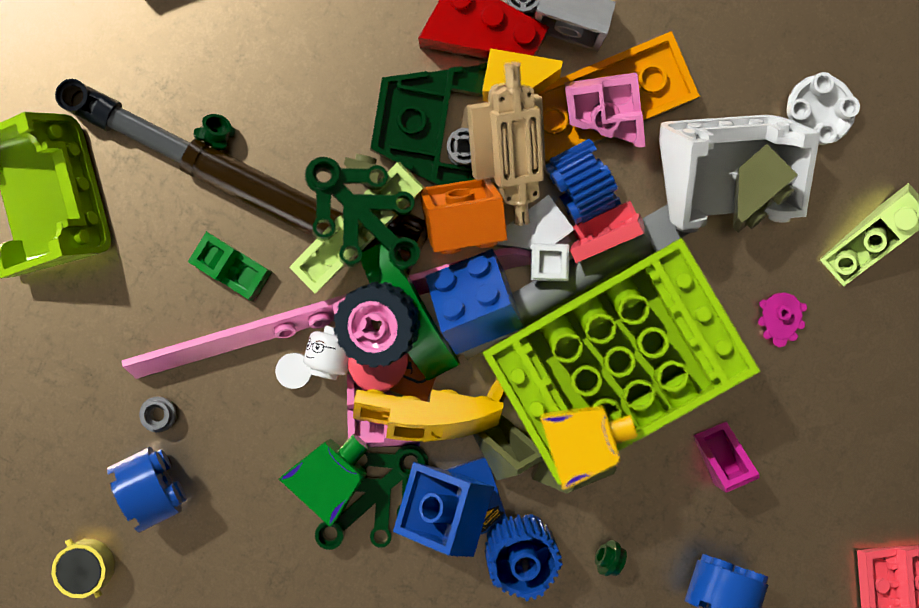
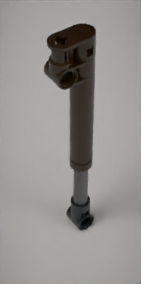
[55,79,428,275]

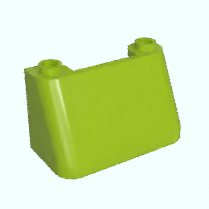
[0,112,111,278]

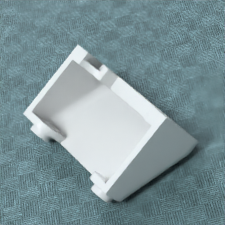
[659,115,820,233]

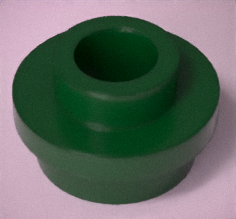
[595,540,627,576]

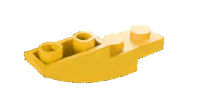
[353,389,504,441]

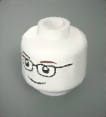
[303,325,349,380]

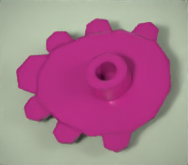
[758,292,807,348]

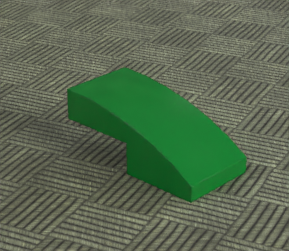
[188,232,272,302]

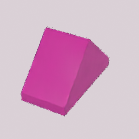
[694,421,760,493]

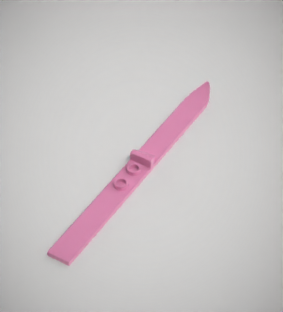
[122,247,531,379]

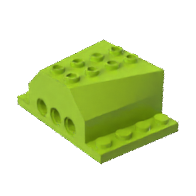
[483,238,760,485]

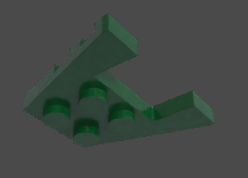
[370,62,488,186]

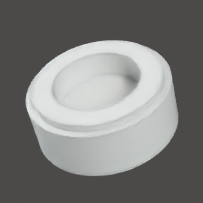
[275,353,312,389]

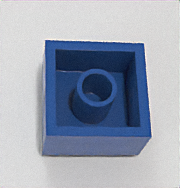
[425,249,524,355]

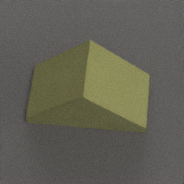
[473,415,544,480]

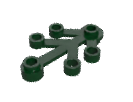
[305,157,420,270]
[315,444,429,550]

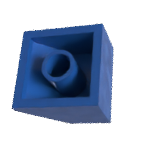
[393,462,494,557]

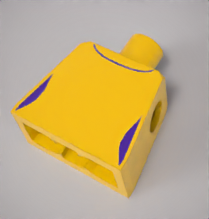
[541,406,638,489]

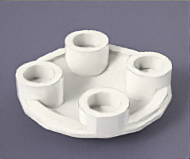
[787,72,860,145]

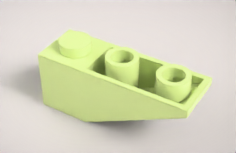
[820,183,919,286]

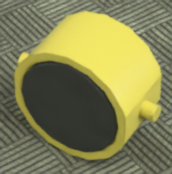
[51,538,115,599]

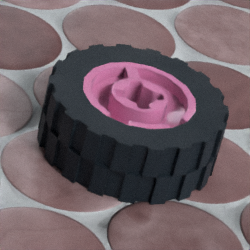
[334,282,421,368]

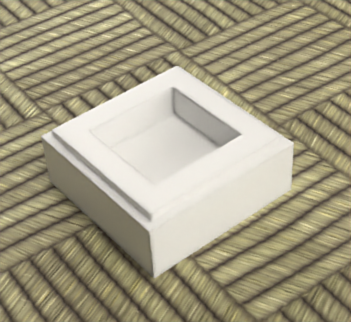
[531,243,569,281]

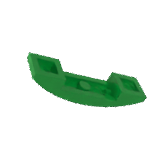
[361,243,460,381]

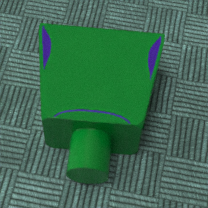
[279,434,369,527]

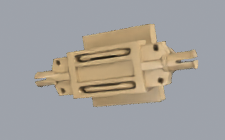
[467,62,546,226]

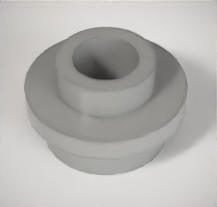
[139,396,176,432]

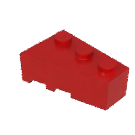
[418,0,549,61]

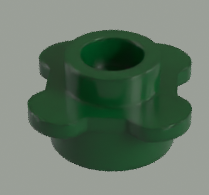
[193,114,235,150]

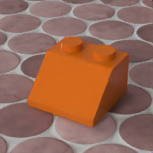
[419,178,507,254]

